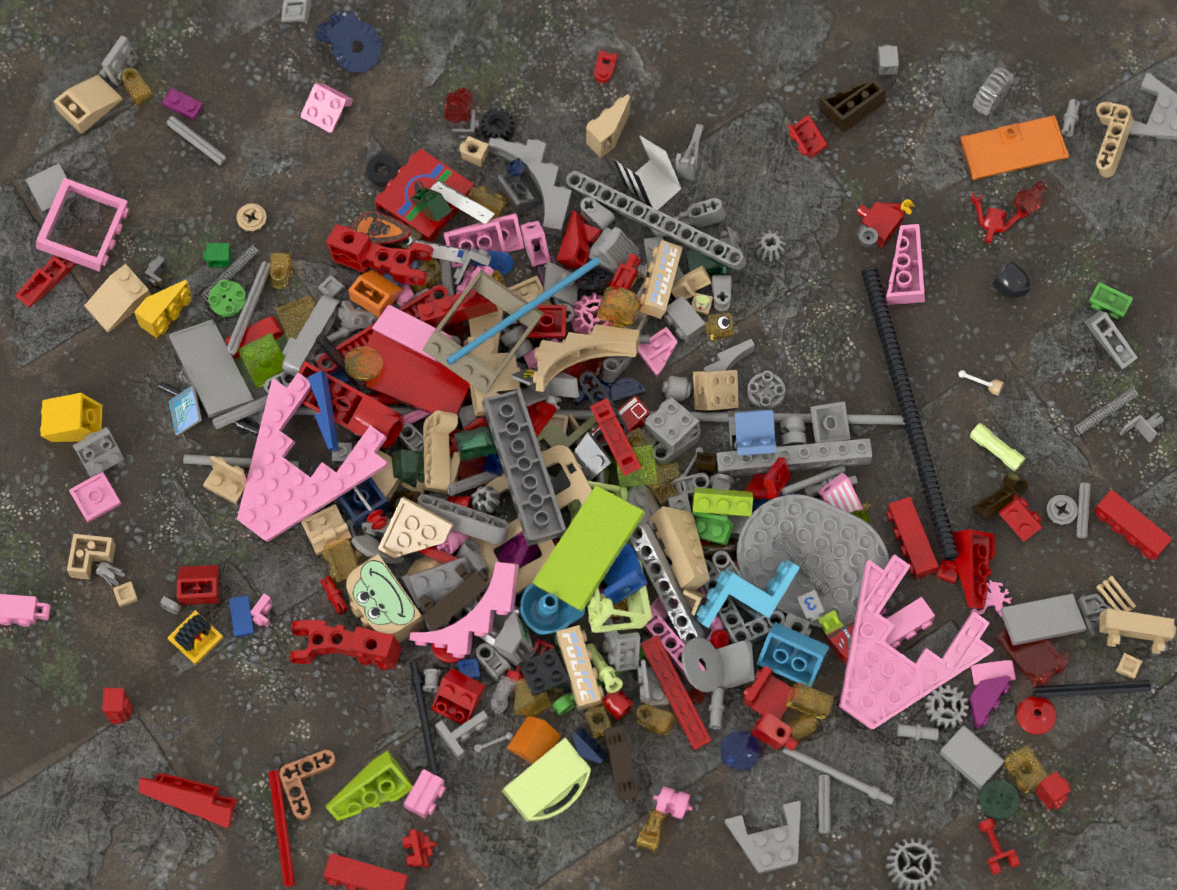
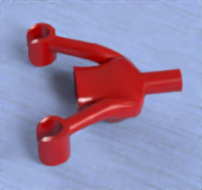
[970,191,1029,243]

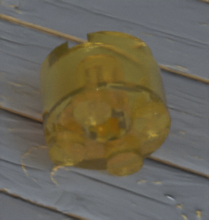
[597,287,641,328]

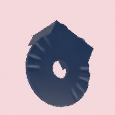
[314,10,382,73]

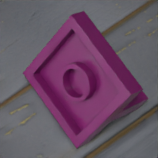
[497,532,539,568]

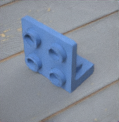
[734,409,777,456]

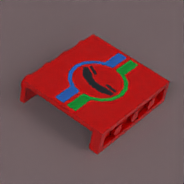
[375,148,474,242]

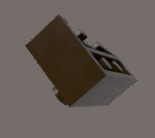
[819,78,886,132]

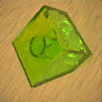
[237,333,284,389]

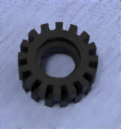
[481,107,515,141]

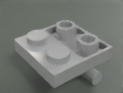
[99,36,138,86]
[72,427,124,478]

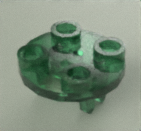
[979,780,1020,820]

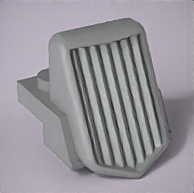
[587,227,640,276]

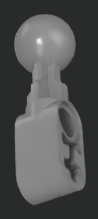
[650,198,726,238]

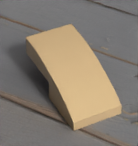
[671,266,712,300]

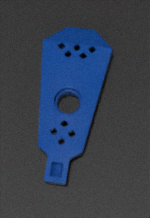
[457,249,514,276]

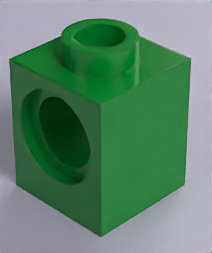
[203,243,231,268]

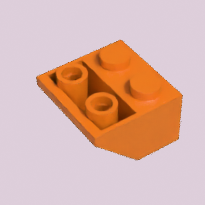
[348,270,403,317]

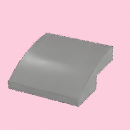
[25,163,76,212]

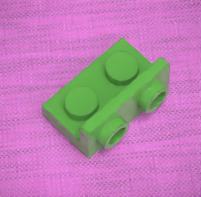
[692,512,734,546]

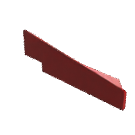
[139,773,238,828]

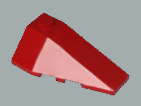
[952,530,995,609]

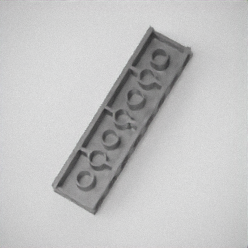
[482,388,566,546]

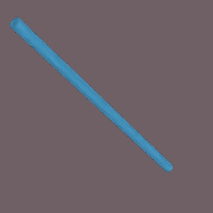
[446,257,600,365]

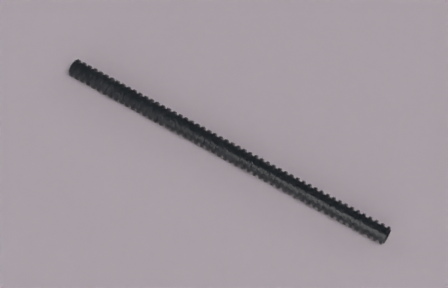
[861,267,959,561]

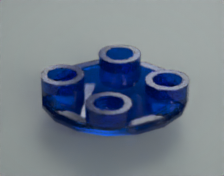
[720,731,760,771]

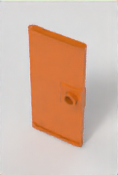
[960,115,1069,180]

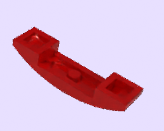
[590,398,642,476]

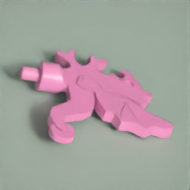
[971,580,1012,617]

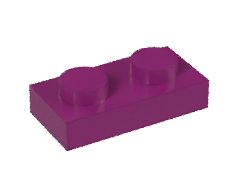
[162,88,204,121]

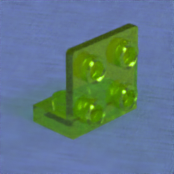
[616,444,658,488]

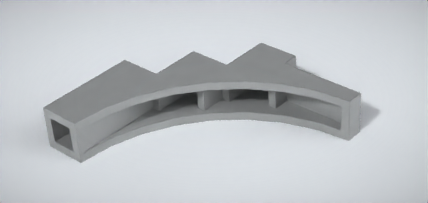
[489,138,572,237]

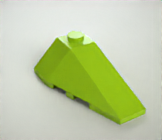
[326,750,413,821]

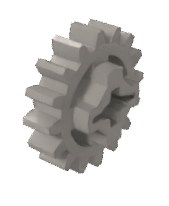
[925,685,969,729]

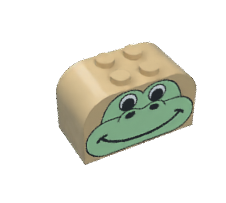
[346,554,424,643]

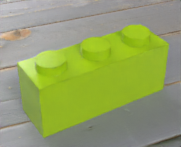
[692,487,753,516]

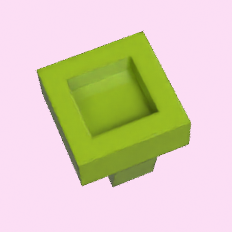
[817,610,844,636]

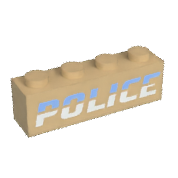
[638,240,683,319]
[556,625,604,710]

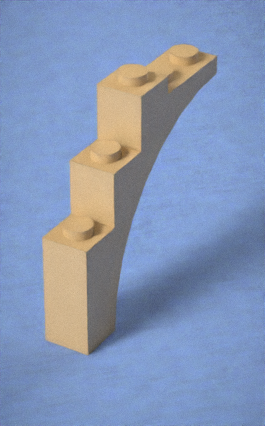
[533,324,640,392]

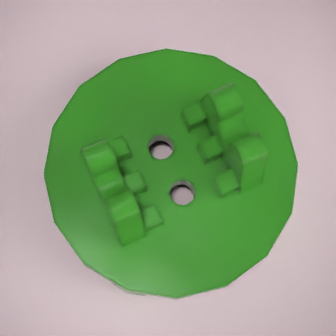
[208,280,246,317]

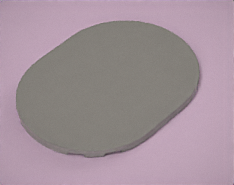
[737,495,889,627]

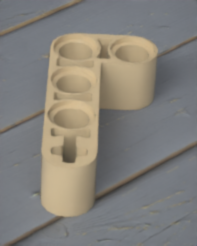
[1096,102,1133,178]
[423,410,458,491]

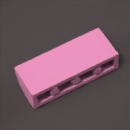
[372,305,453,362]

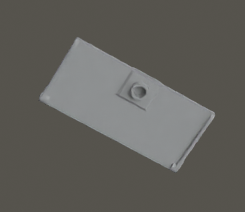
[169,319,254,418]

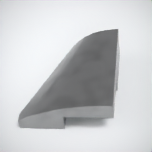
[1076,594,1112,639]

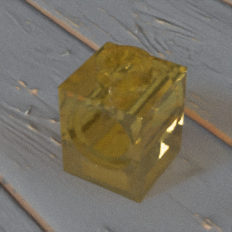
[585,705,612,738]

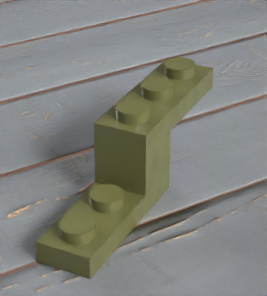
[537,415,599,450]

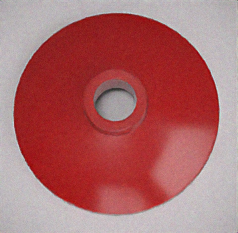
[1016,696,1056,735]

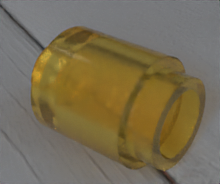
[789,713,818,740]

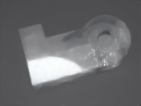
[491,675,520,716]

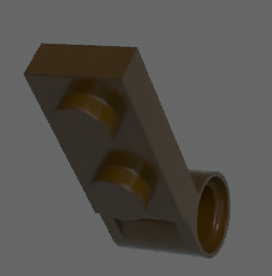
[972,473,1028,519]

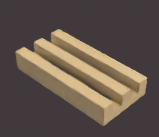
[1096,576,1136,612]

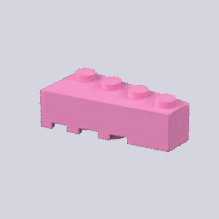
[886,224,925,305]

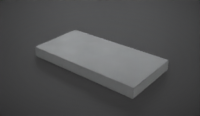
[1000,594,1086,645]

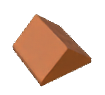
[507,715,562,764]

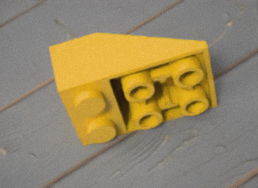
[134,280,192,339]

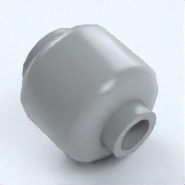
[661,376,691,402]

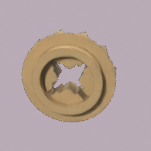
[237,203,267,232]

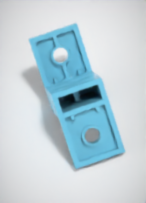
[696,559,800,628]

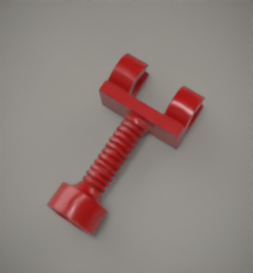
[978,818,1020,875]

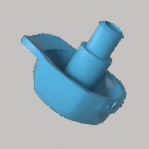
[519,583,585,635]

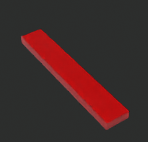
[640,635,712,750]

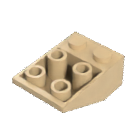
[54,75,123,134]
[586,94,630,158]

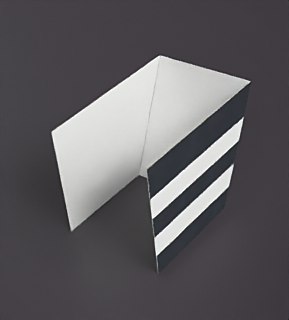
[613,135,681,210]

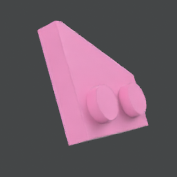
[638,327,677,377]

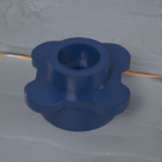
[507,158,525,177]

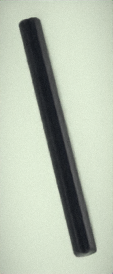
[1033,680,1151,698]

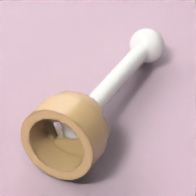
[958,370,1004,396]

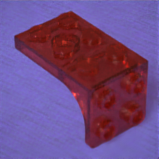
[996,629,1071,687]

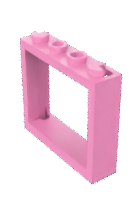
[36,178,129,272]

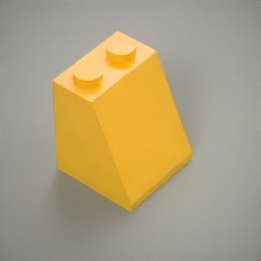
[40,393,103,442]

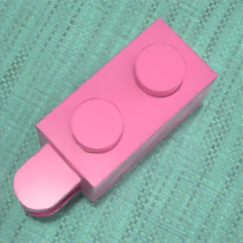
[0,594,51,627]

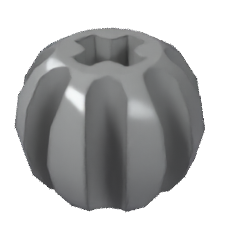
[471,486,500,514]

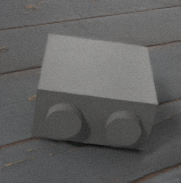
[645,397,700,455]

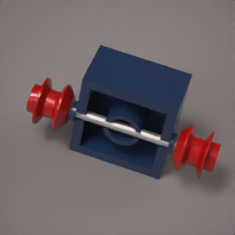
[336,465,391,530]

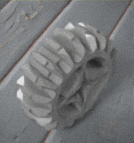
[973,67,1013,115]
[886,837,941,890]

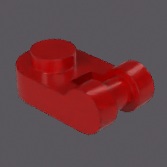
[594,50,618,83]

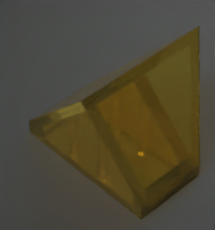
[514,678,551,717]

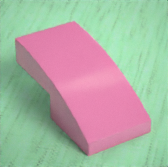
[971,660,1016,686]

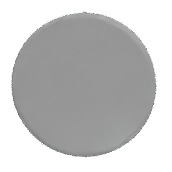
[747,371,786,410]

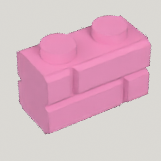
[404,770,446,819]

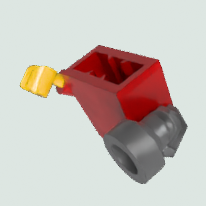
[856,200,914,248]

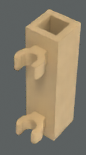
[1099,608,1176,654]

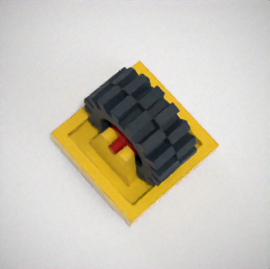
[167,610,223,665]

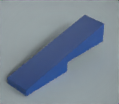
[307,371,339,452]

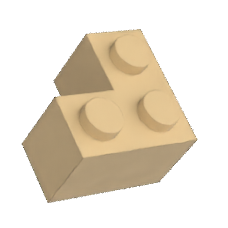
[67,534,116,580]

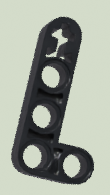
[580,372,628,450]

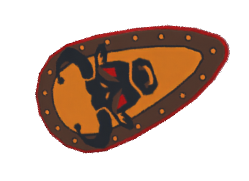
[352,212,411,245]

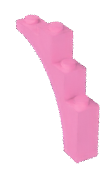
[410,562,519,658]

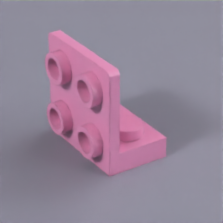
[301,83,354,133]

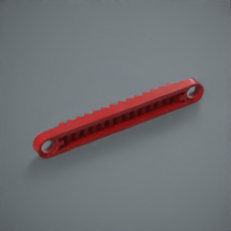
[318,285,449,375]

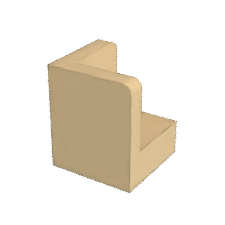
[683,589,706,616]

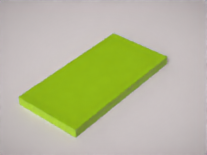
[532,485,645,612]

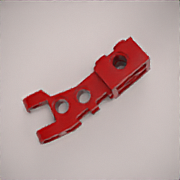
[326,224,434,286]
[290,620,402,670]

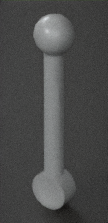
[680,447,703,477]
[346,519,363,557]
[474,732,513,753]

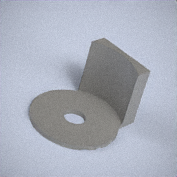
[682,637,754,692]

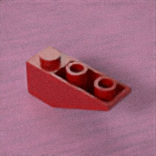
[557,211,590,269]

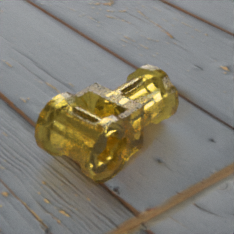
[636,810,666,853]

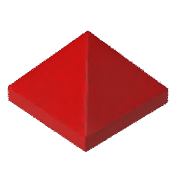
[582,224,601,244]

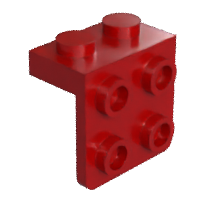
[743,665,797,720]

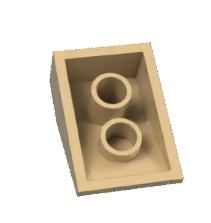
[84,264,151,333]

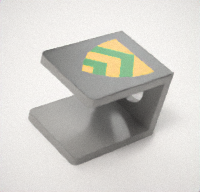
[511,367,550,406]

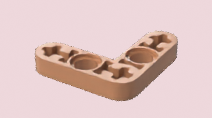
[280,750,336,821]

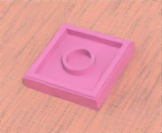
[69,471,121,523]

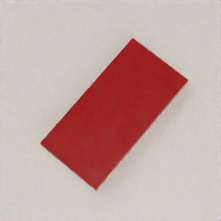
[350,331,470,416]

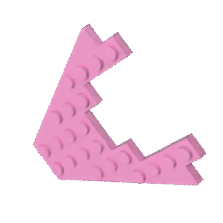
[237,373,390,542]
[839,555,994,730]

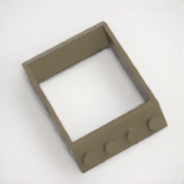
[422,270,544,394]

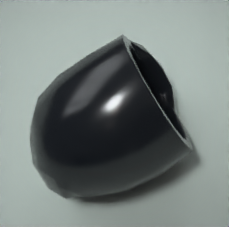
[992,261,1030,298]

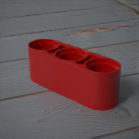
[226,316,283,358]

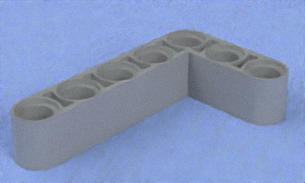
[702,560,785,645]

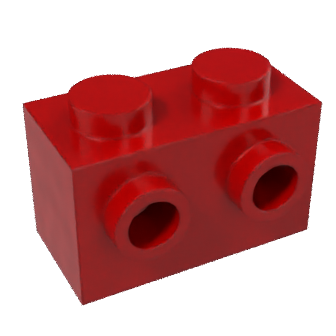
[102,688,132,724]
[1035,771,1071,811]

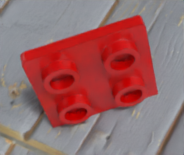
[744,457,791,500]

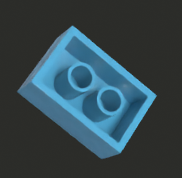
[757,622,829,689]

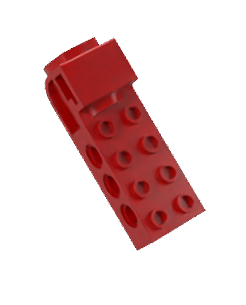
[298,361,404,450]

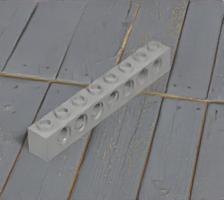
[716,438,872,477]

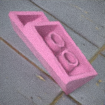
[444,213,524,268]

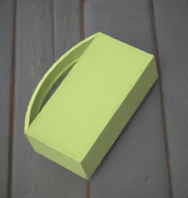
[502,738,591,822]

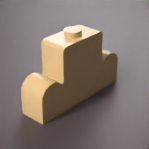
[464,336,520,416]

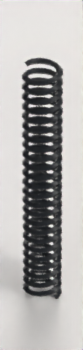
[316,333,367,391]

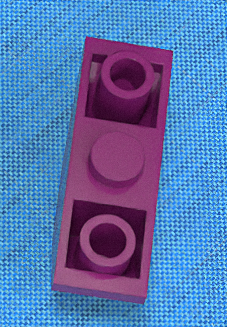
[968,675,1011,730]

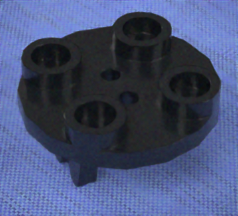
[574,268,612,296]

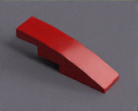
[15,244,77,308]

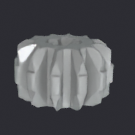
[754,229,786,262]

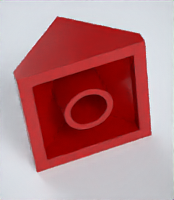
[527,305,566,338]

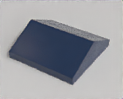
[572,726,609,763]

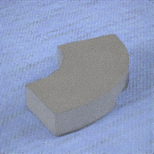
[351,534,404,564]

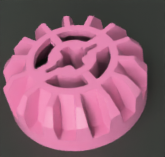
[571,292,622,335]

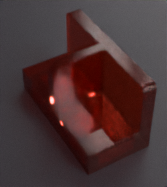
[576,356,606,388]

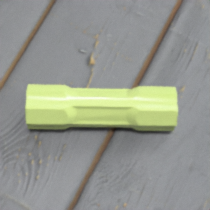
[970,423,1025,472]

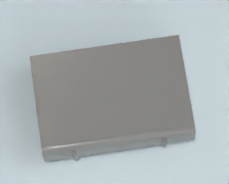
[939,726,1005,789]

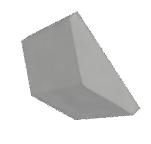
[810,401,850,443]

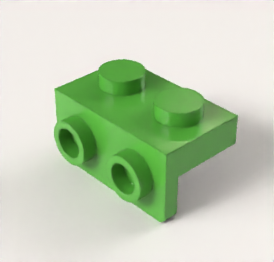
[1089,282,1133,320]

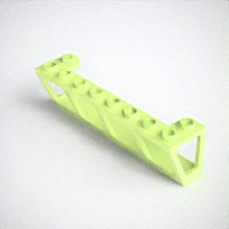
[568,481,652,633]

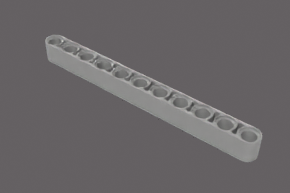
[566,171,746,270]

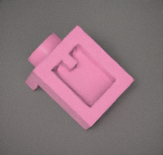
[250,594,272,627]

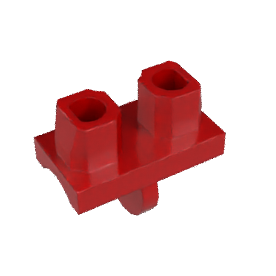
[402,829,437,868]

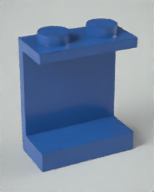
[603,543,648,604]

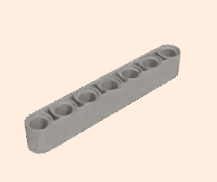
[630,522,705,645]

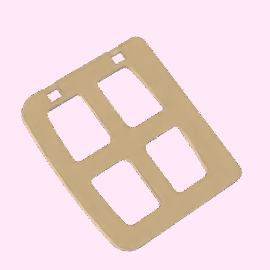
[469,445,592,595]

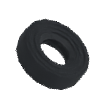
[367,154,400,187]

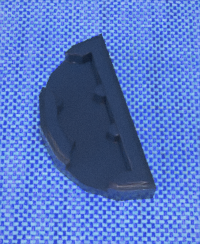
[609,378,646,402]

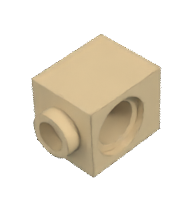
[459,136,489,168]

